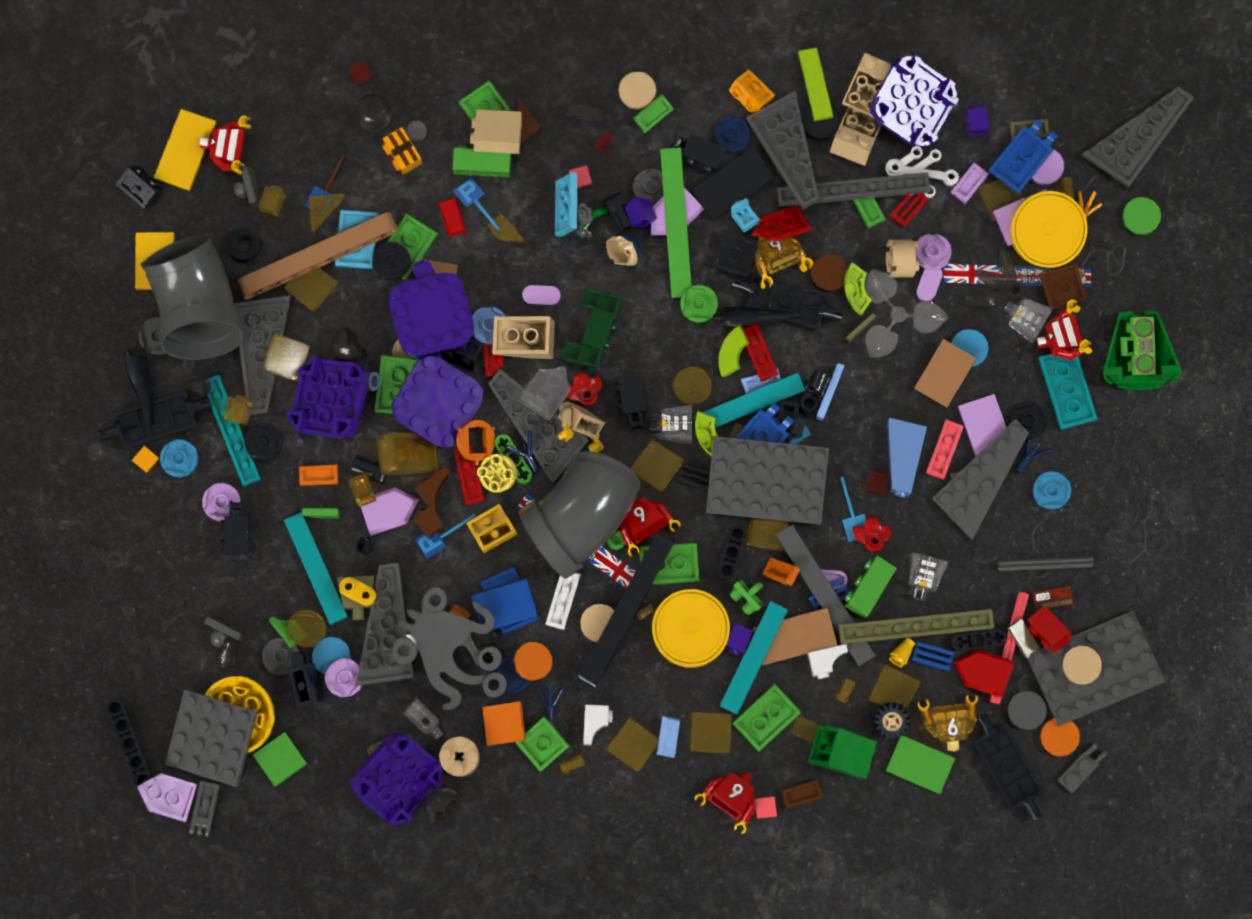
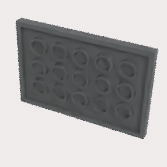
[706,436,829,525]
[1027,611,1166,727]

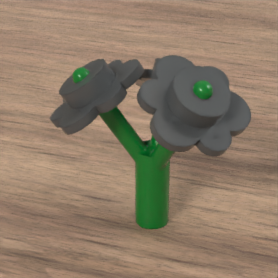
[575,202,608,238]

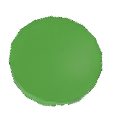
[1122,197,1161,235]
[680,285,718,323]

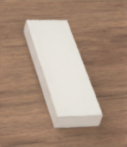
[545,573,581,630]

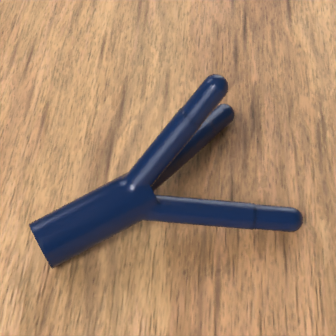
[506,430,540,472]
[1015,440,1052,473]
[536,684,564,724]

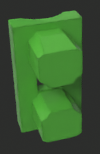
[729,580,765,615]

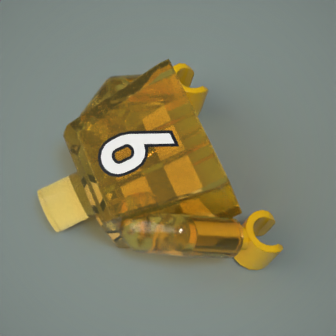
[755,237,813,289]
[918,695,978,751]

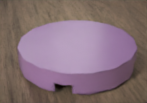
[1031,150,1064,185]
[916,234,952,270]
[202,483,241,521]
[324,658,362,697]

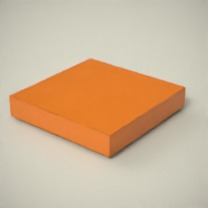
[483,701,526,746]

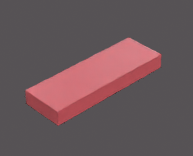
[926,419,964,480]

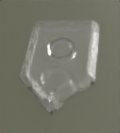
[518,366,571,420]

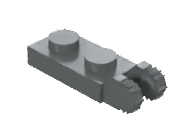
[1057,741,1108,794]

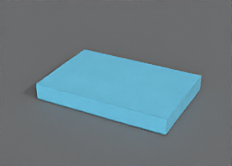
[555,172,577,237]
[335,210,379,269]

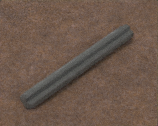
[998,556,1094,571]

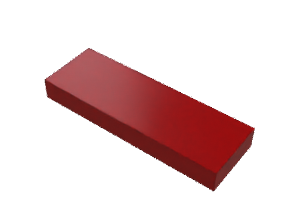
[743,325,778,382]
[453,445,485,506]

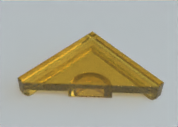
[309,194,345,232]

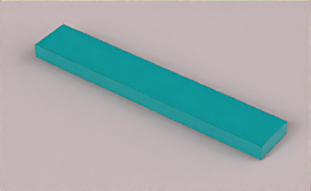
[692,372,805,428]
[202,375,261,487]
[284,513,348,625]
[720,601,788,715]

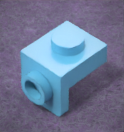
[731,198,760,232]

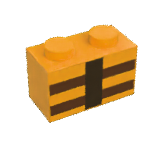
[382,127,422,174]

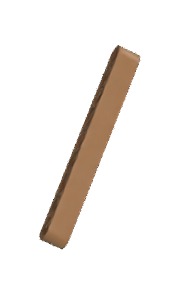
[236,212,398,299]

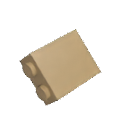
[470,109,522,154]

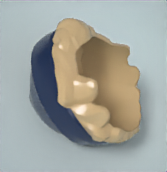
[606,233,642,266]

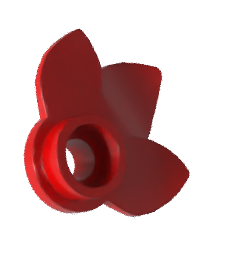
[564,372,602,406]
[853,516,891,552]

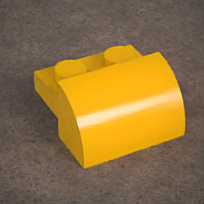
[466,504,517,553]

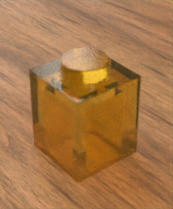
[258,185,286,217]
[223,395,253,425]
[348,473,377,507]

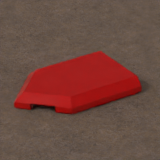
[752,206,812,241]
[954,649,1015,698]

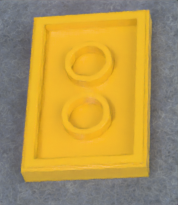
[135,232,175,290]

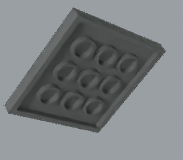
[165,689,258,787]

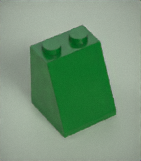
[808,725,877,779]

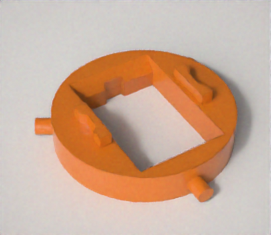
[456,420,496,465]

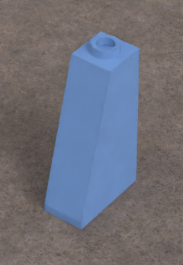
[887,418,927,498]

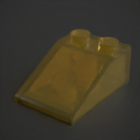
[376,432,438,475]

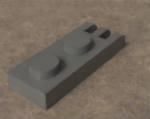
[189,781,220,837]

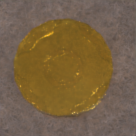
[674,367,712,405]
[287,610,326,647]

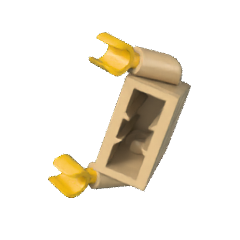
[558,401,605,453]

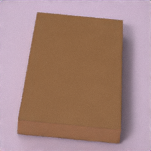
[753,608,838,666]

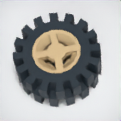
[875,701,911,739]

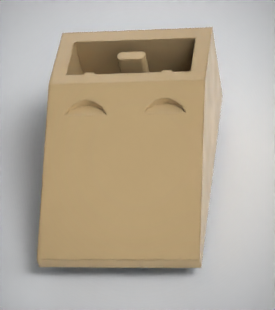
[842,53,892,118]
[830,107,882,166]

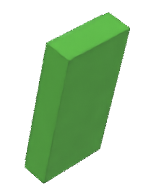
[633,94,673,133]
[853,198,885,229]

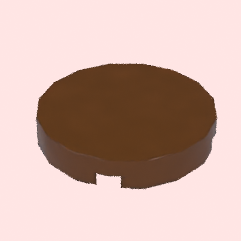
[811,254,848,292]

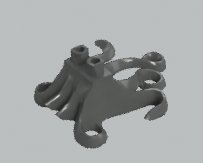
[392,587,507,710]

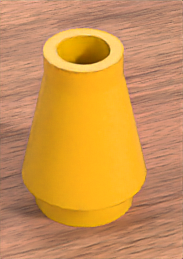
[889,638,915,667]

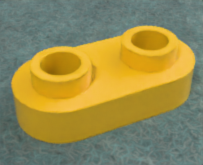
[339,577,377,606]

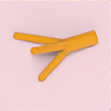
[1078,191,1102,218]

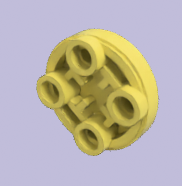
[477,454,517,492]

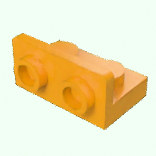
[729,70,775,114]

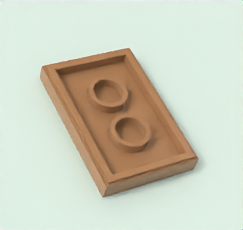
[914,339,976,407]

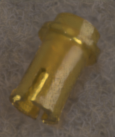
[1059,177,1075,200]
[835,678,856,704]
[559,754,585,775]

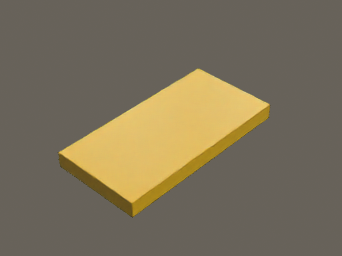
[154,109,217,191]

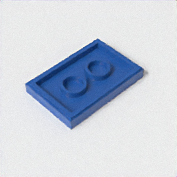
[480,566,538,635]
[471,579,538,631]

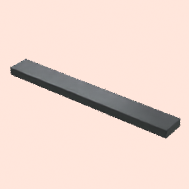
[777,172,930,207]
[776,525,875,666]

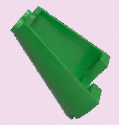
[1103,310,1181,390]

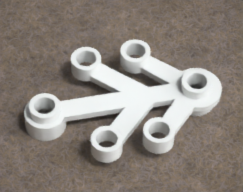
[885,146,959,198]

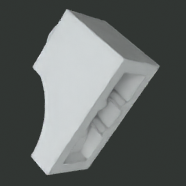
[807,644,848,679]
[584,705,613,746]

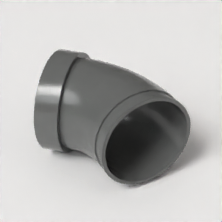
[141,233,243,360]
[519,451,641,579]

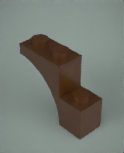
[413,466,452,540]

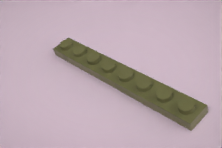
[838,609,994,645]

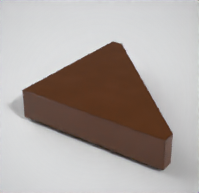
[516,101,541,144]

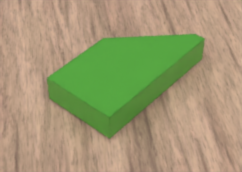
[302,508,340,519]
[269,617,307,648]

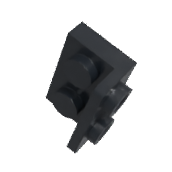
[116,166,163,209]
[440,339,484,371]

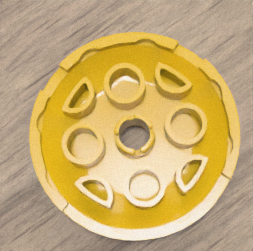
[205,676,274,753]

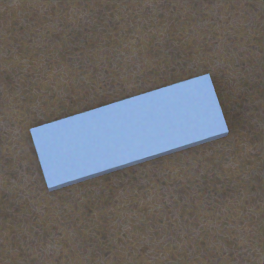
[816,363,844,421]

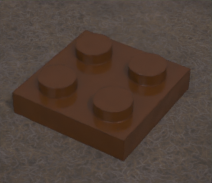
[1039,263,1087,311]

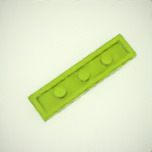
[798,48,833,121]

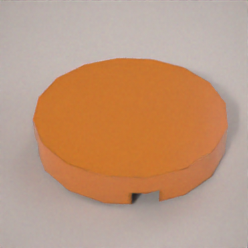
[513,642,552,681]
[1040,718,1080,757]

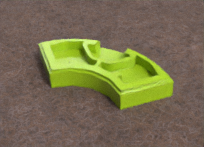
[844,262,872,316]
[719,326,749,378]
[695,411,718,456]

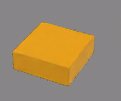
[132,446,159,473]

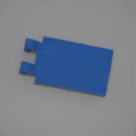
[988,120,1058,194]
[735,403,795,443]

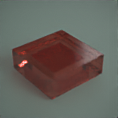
[349,60,373,85]
[594,130,612,152]
[867,472,890,495]

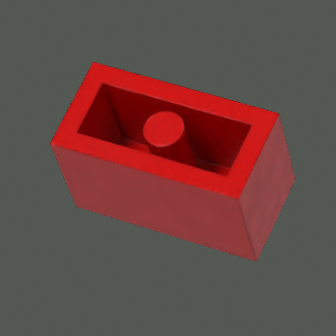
[1027,606,1072,654]

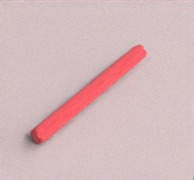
[990,592,1029,704]

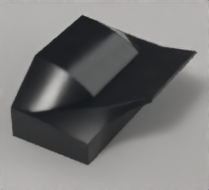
[776,400,806,441]

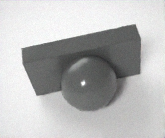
[234,166,262,207]
[204,617,244,648]

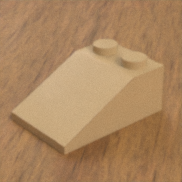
[492,316,555,359]

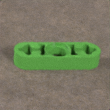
[495,434,532,485]

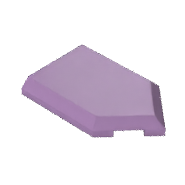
[651,188,704,235]
[359,488,419,536]
[137,773,198,822]

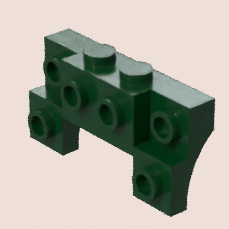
[561,287,622,370]

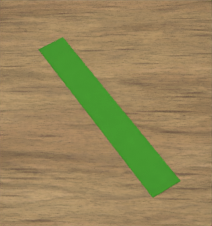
[660,148,692,298]

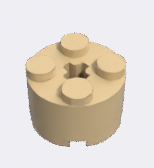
[886,239,919,278]
[439,737,480,777]

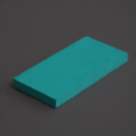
[1038,354,1098,430]

